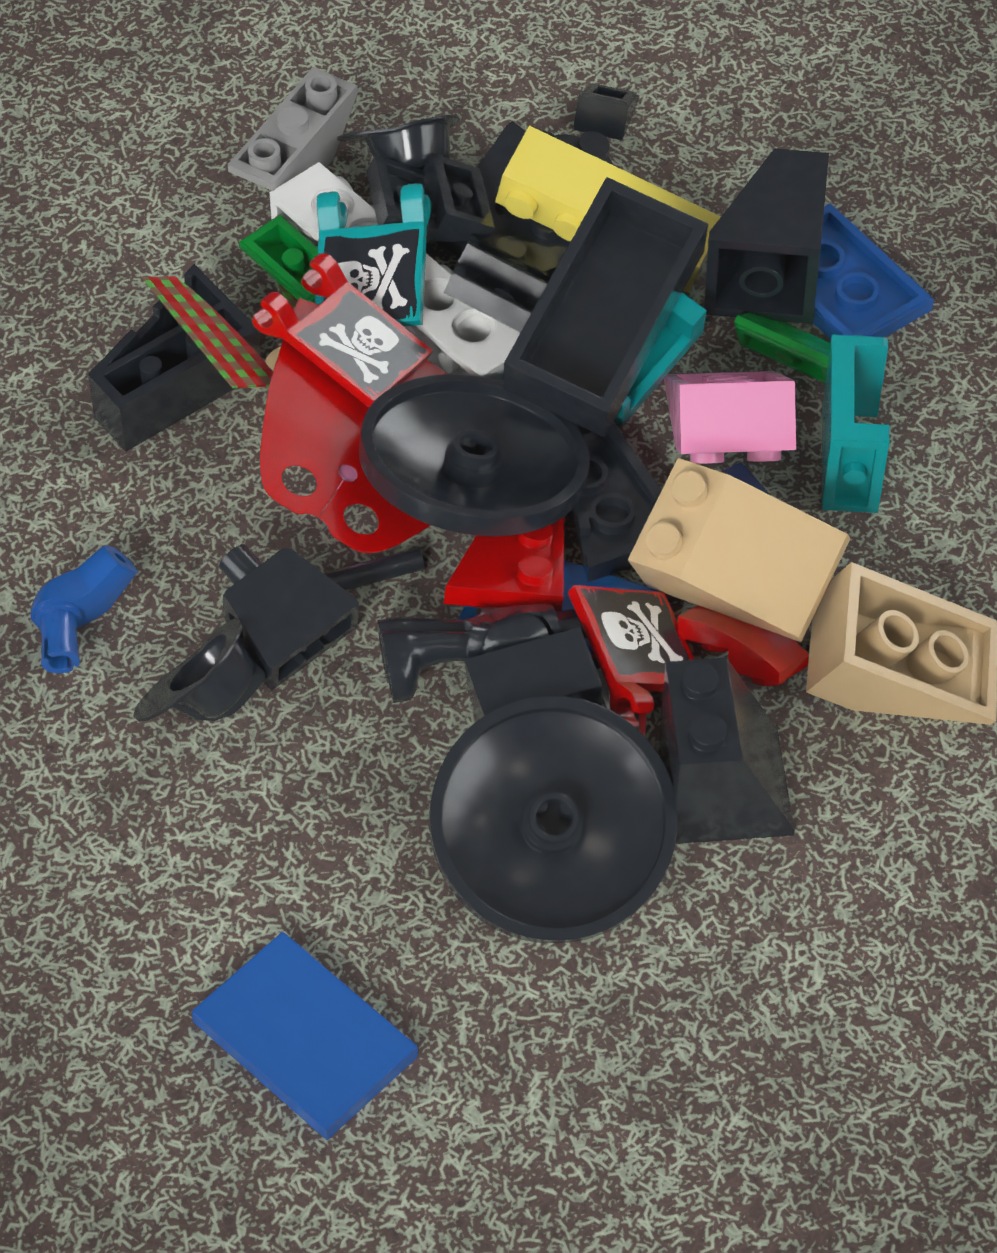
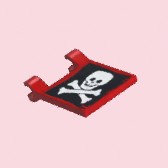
[252,253,433,408]
[568,585,695,727]

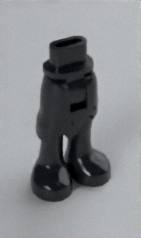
[377,603,587,703]

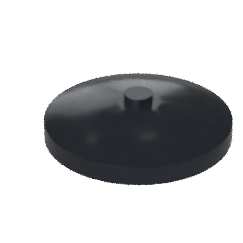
[358,374,589,536]
[429,696,678,944]

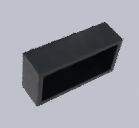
[503,177,708,438]

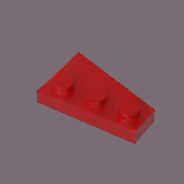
[444,517,564,611]

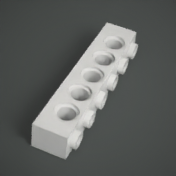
[269,162,521,381]

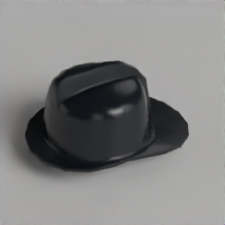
[337,115,460,170]
[133,618,266,722]

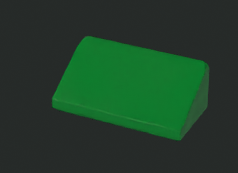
[238,214,318,303]
[734,313,831,383]

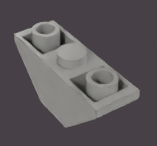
[228,67,358,191]

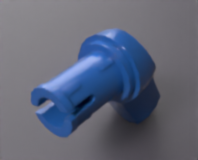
[31,545,138,673]

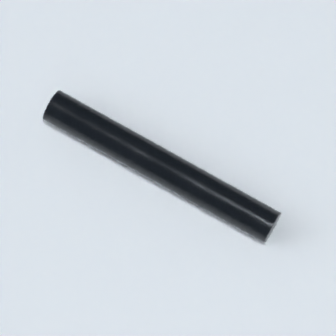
[324,548,425,590]

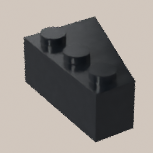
[88,264,261,452]

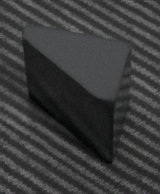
[574,83,639,140]

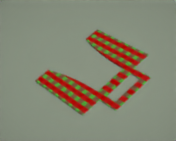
[142,276,298,388]

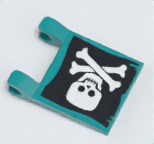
[315,184,431,326]

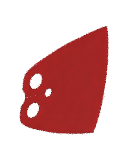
[260,298,448,554]

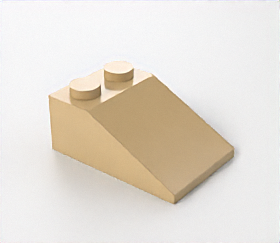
[628,458,850,642]
[806,562,997,725]

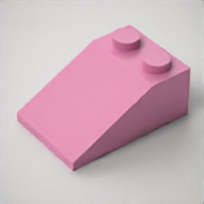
[664,371,796,464]

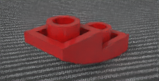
[678,605,809,686]

